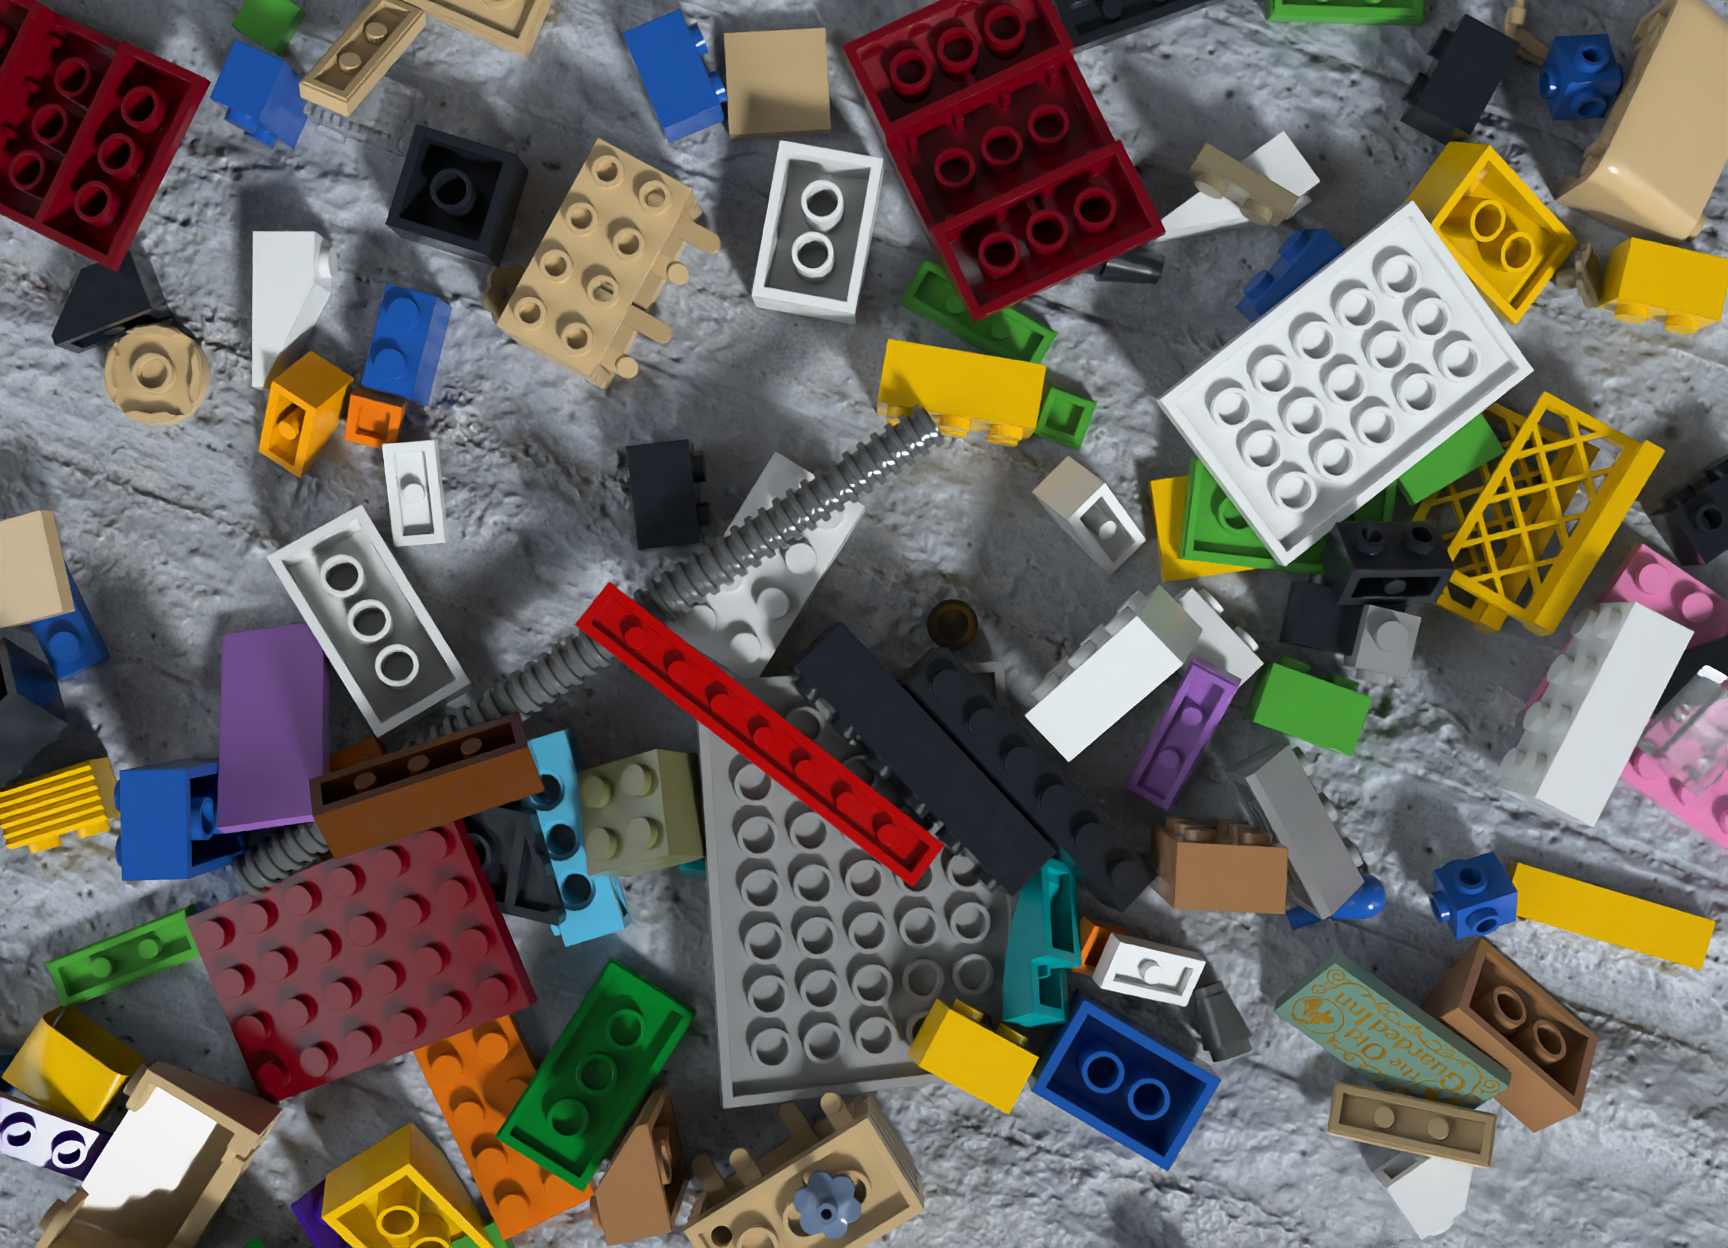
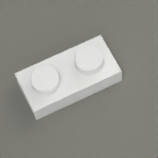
[382,439,449,547]
[1092,932,1206,1007]

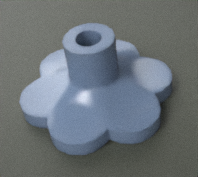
[793,1170,861,1239]

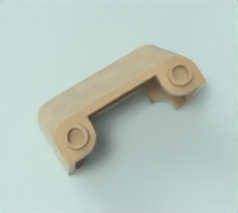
[1555,0,1728,247]
[35,1060,283,1248]

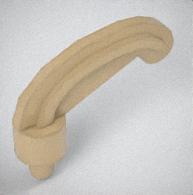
[1503,0,1549,67]

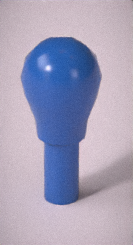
[1285,873,1387,931]

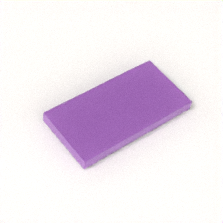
[217,622,329,834]

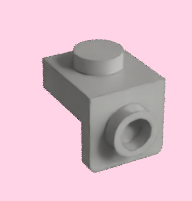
[1342,605,1422,686]

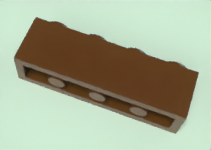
[309,712,545,860]

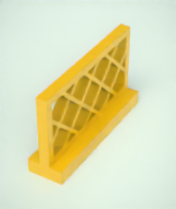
[1447,391,1666,637]
[1410,402,1600,636]

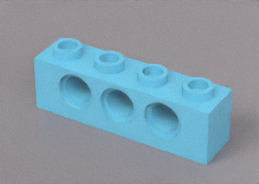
[520,727,632,947]

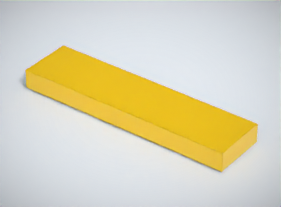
[1507,860,1716,970]

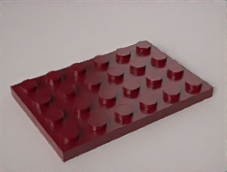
[185,818,538,1104]

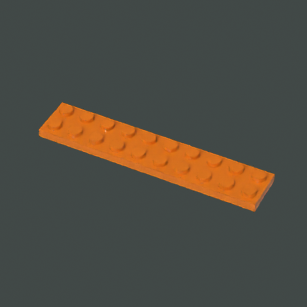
[319,735,597,1241]

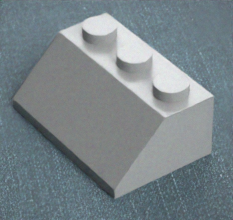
[1224,741,1364,920]

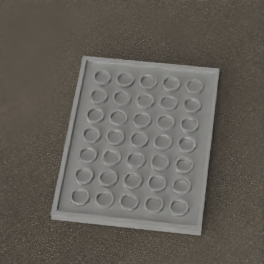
[696,661,1029,1109]

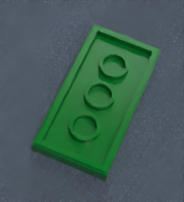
[495,956,697,1192]

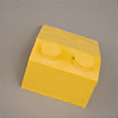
[1403,141,1578,325]
[321,1122,496,1248]

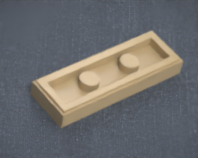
[299,0,426,117]
[1327,1080,1497,1170]

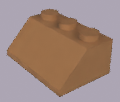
[1423,937,1598,1133]
[590,1081,690,1246]

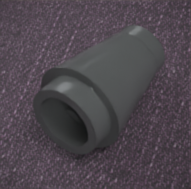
[1193,980,1253,1062]

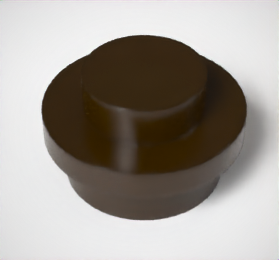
[927,599,978,650]

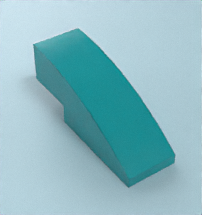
[1002,858,1082,1030]

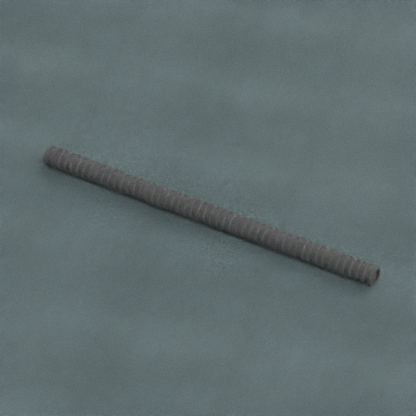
[231,404,944,896]

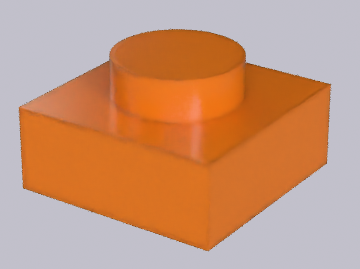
[344,386,407,449]
[1070,916,1130,977]

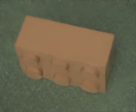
[1149,816,1289,914]

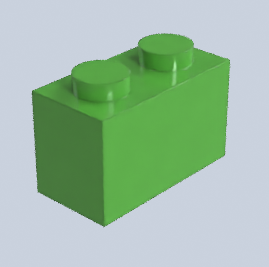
[1243,656,1373,757]

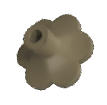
[1556,242,1601,309]
[481,263,526,324]

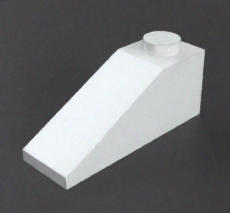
[1153,131,1320,243]
[252,231,338,393]

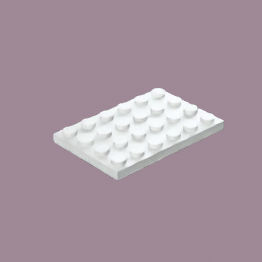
[1156,200,1534,566]

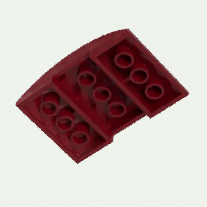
[0,0,211,272]
[842,0,1166,323]

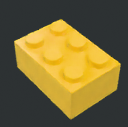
[877,338,1047,447]

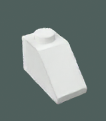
[1032,456,1146,576]
[1371,1151,1473,1240]

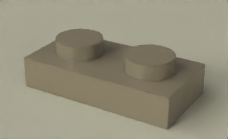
[1186,142,1299,227]

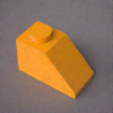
[258,351,354,479]

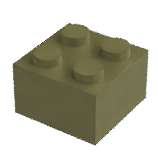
[577,749,706,877]

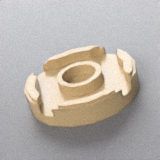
[103,323,211,426]

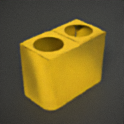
[2,1005,146,1126]

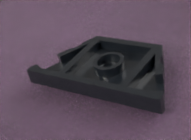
[462,803,567,926]

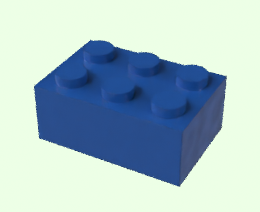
[114,758,248,881]
[1027,987,1222,1171]

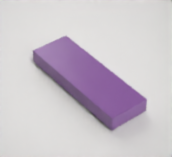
[1123,655,1242,812]

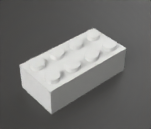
[667,451,865,678]
[266,504,472,742]
[1496,602,1694,827]

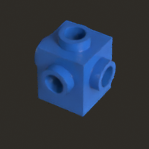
[1539,34,1624,121]
[1428,851,1518,940]

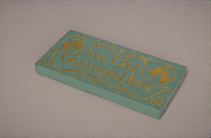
[1273,950,1512,1109]

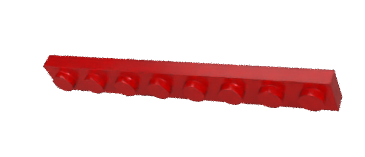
[574,582,945,887]

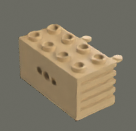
[496,138,721,391]
[684,1091,925,1248]

